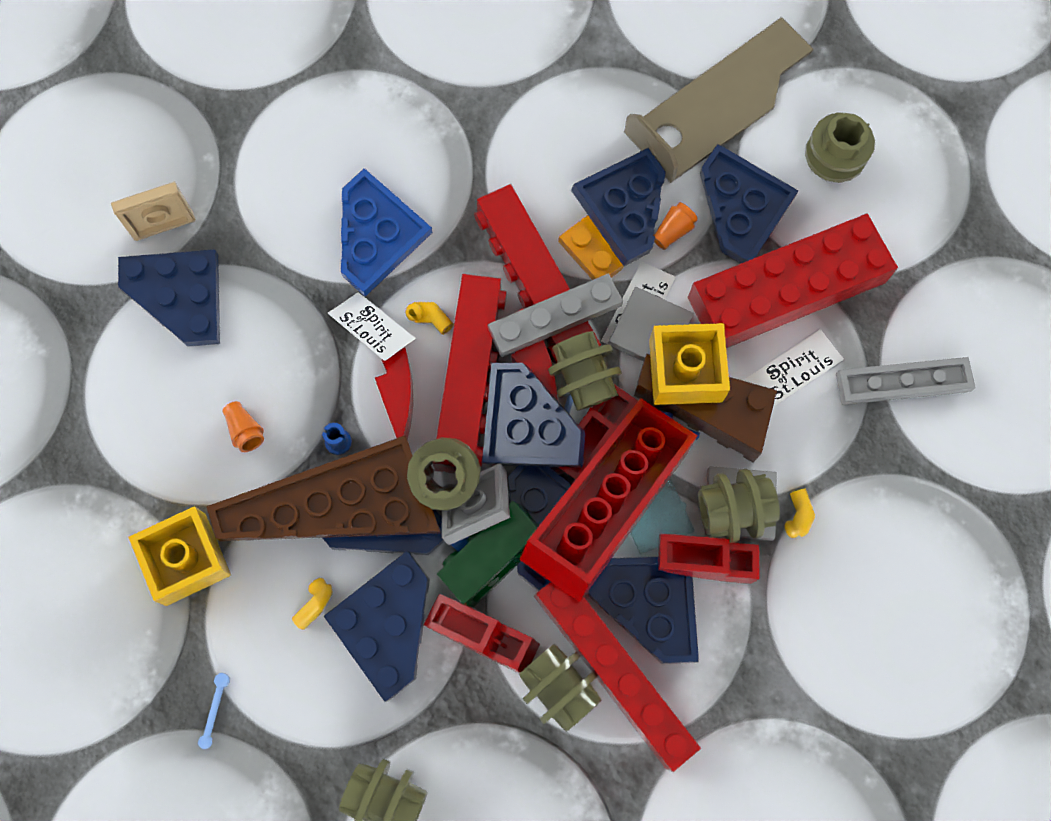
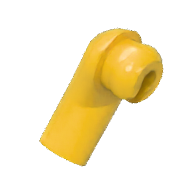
[405,302,454,335]
[784,488,815,538]
[292,578,333,630]

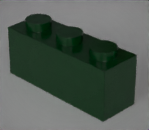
[437,501,539,607]

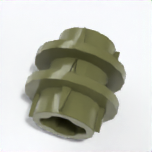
[805,112,875,183]
[548,331,622,411]
[407,437,481,510]
[698,469,780,543]
[519,644,602,732]
[339,759,428,821]

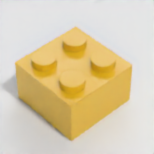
[649,323,730,405]
[128,506,232,606]

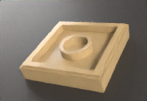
[111,182,196,241]

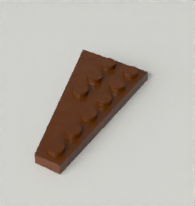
[206,435,441,541]

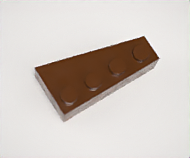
[634,353,777,463]

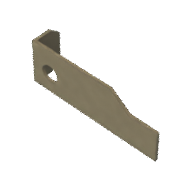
[624,17,814,183]

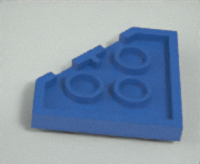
[341,168,433,297]

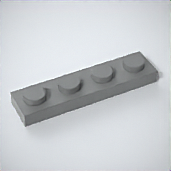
[488,273,623,357]
[836,357,976,405]

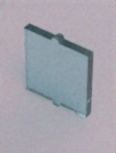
[630,480,695,555]

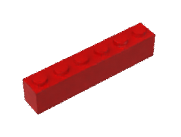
[474,184,601,364]
[433,274,507,474]
[534,582,701,772]

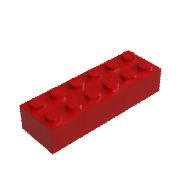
[687,213,898,348]
[520,398,698,602]

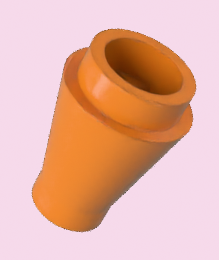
[653,202,698,250]
[222,401,264,452]

